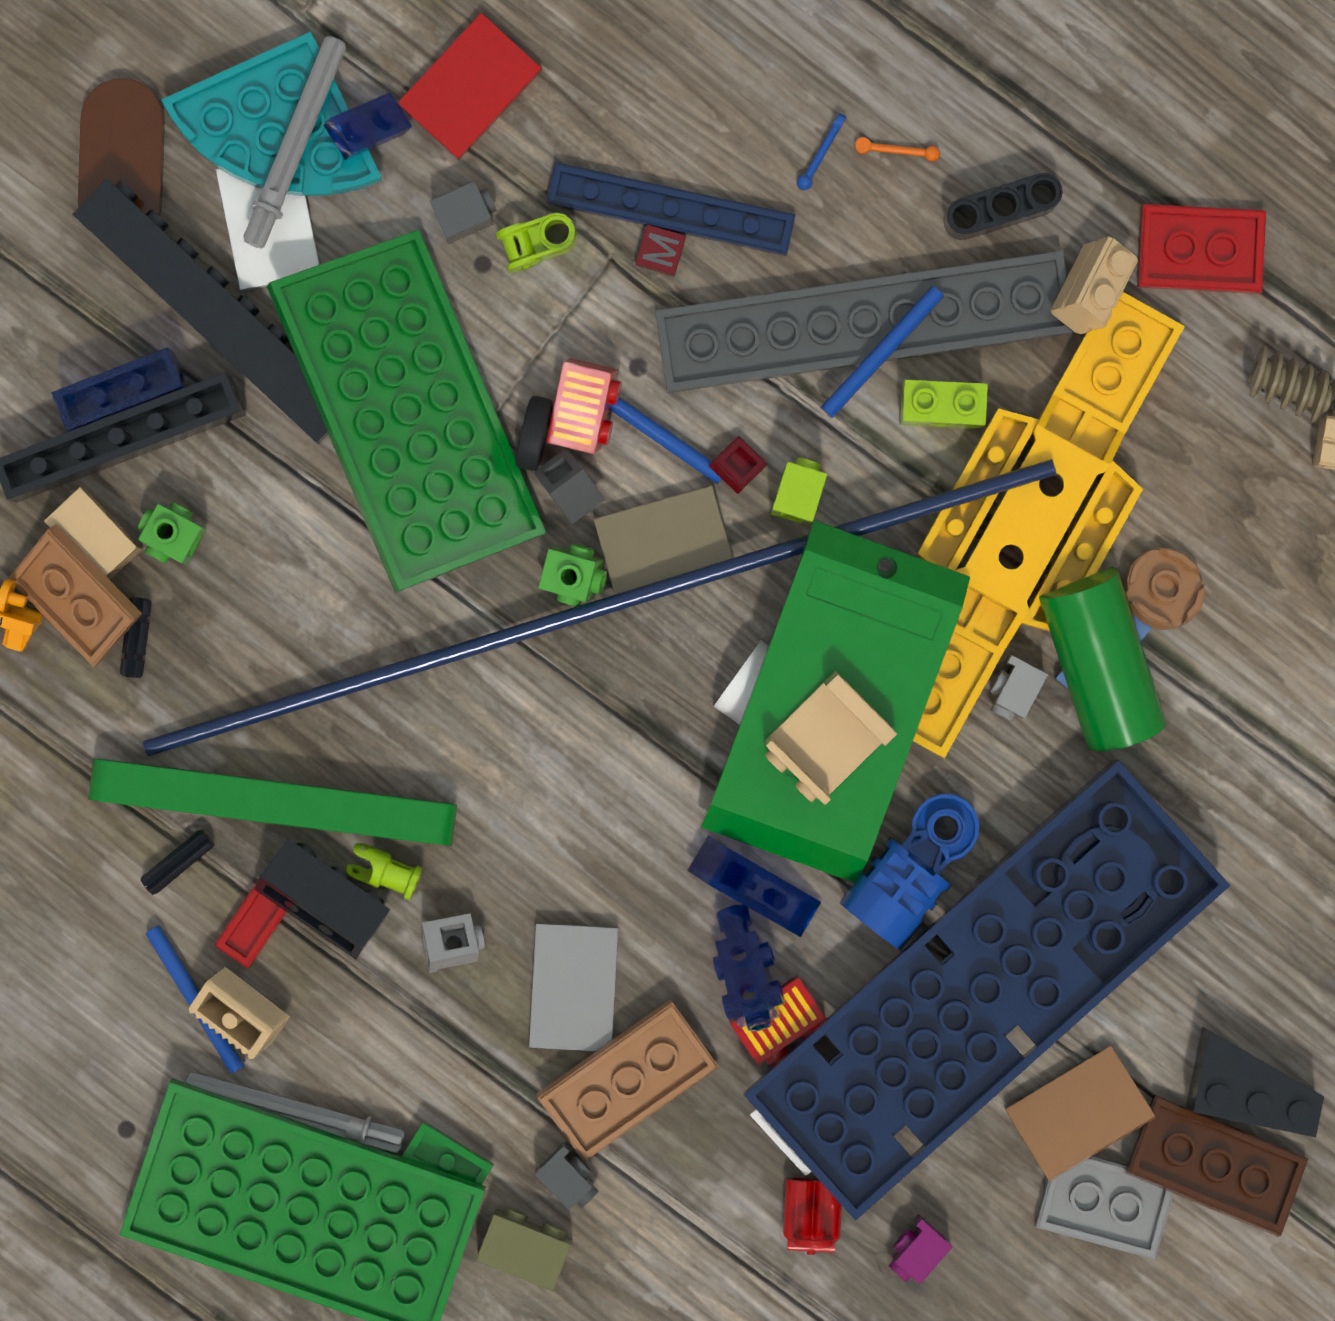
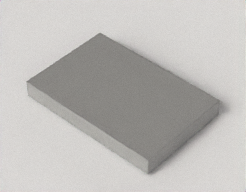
[529,923,619,1051]
[1035,1156,1173,1260]

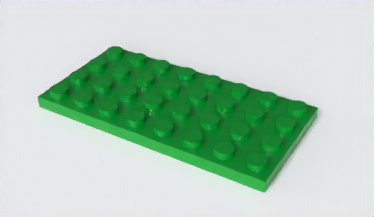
[267,230,546,593]
[119,1079,486,1321]

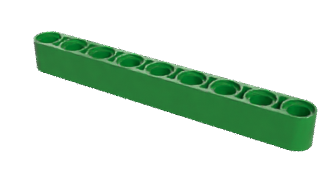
[88,758,457,846]

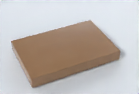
[8,524,142,667]
[1005,1046,1155,1182]

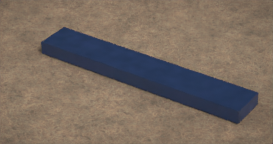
[546,162,796,256]

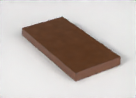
[1125,1095,1308,1237]

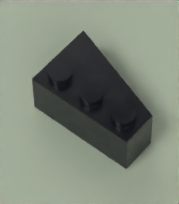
[1186,1026,1324,1137]

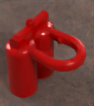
[783,1177,842,1255]

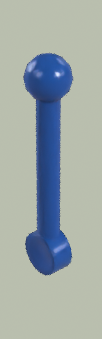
[796,113,847,190]

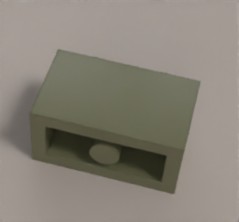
[476,1206,573,1291]

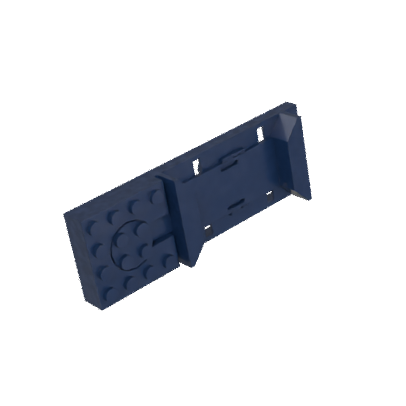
[743,760,1231,1221]

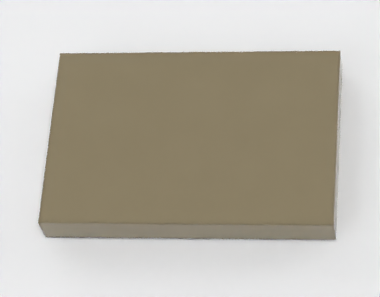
[593,486,733,594]

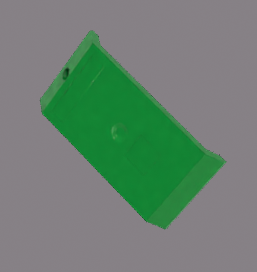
[700,520,970,882]

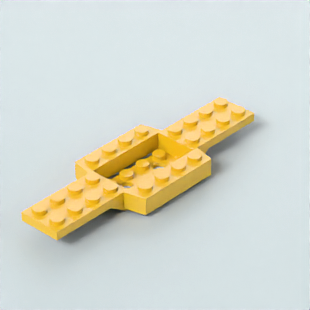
[913,292,1185,759]

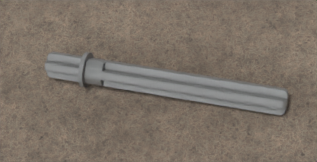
[243,36,346,248]
[185,1072,404,1154]

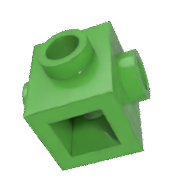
[138,502,207,566]
[538,544,607,606]

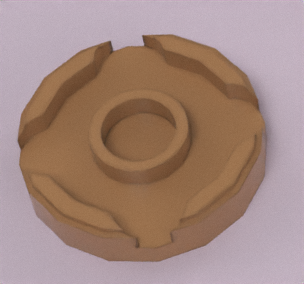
[1123,548,1206,630]

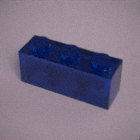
[51,348,188,432]

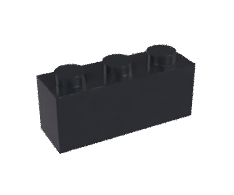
[254,839,390,960]

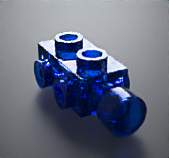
[713,905,785,1032]

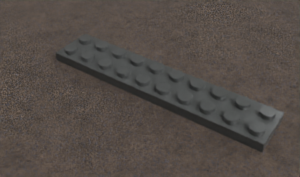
[655,251,1075,393]

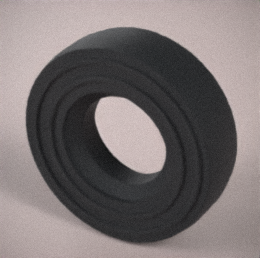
[516,396,553,471]

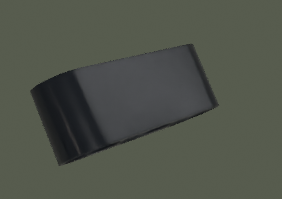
[943,173,1063,240]

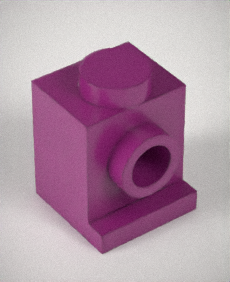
[888,1214,953,1284]

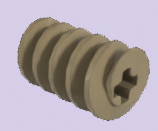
[1248,345,1335,423]

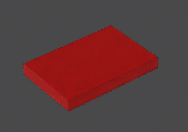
[398,13,542,161]
[1137,204,1266,294]

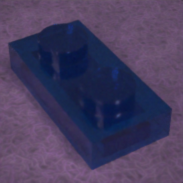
[323,92,412,160]

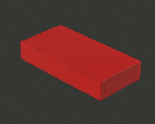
[214,881,287,969]

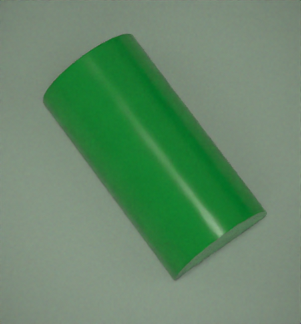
[1039,567,1166,752]

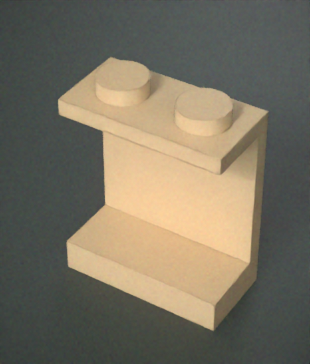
[764,670,897,805]

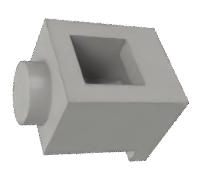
[990,655,1048,722]
[421,913,485,973]

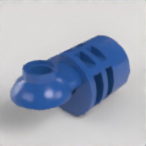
[839,794,980,951]

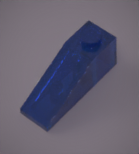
[687,835,821,937]

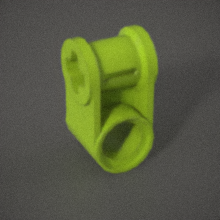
[495,213,578,273]

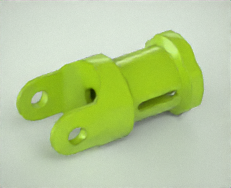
[345,843,423,901]

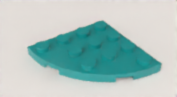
[161,31,382,196]

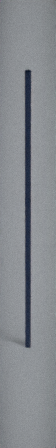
[143,459,1057,756]

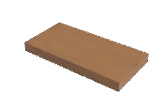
[536,999,719,1162]

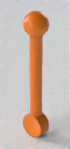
[855,137,940,162]

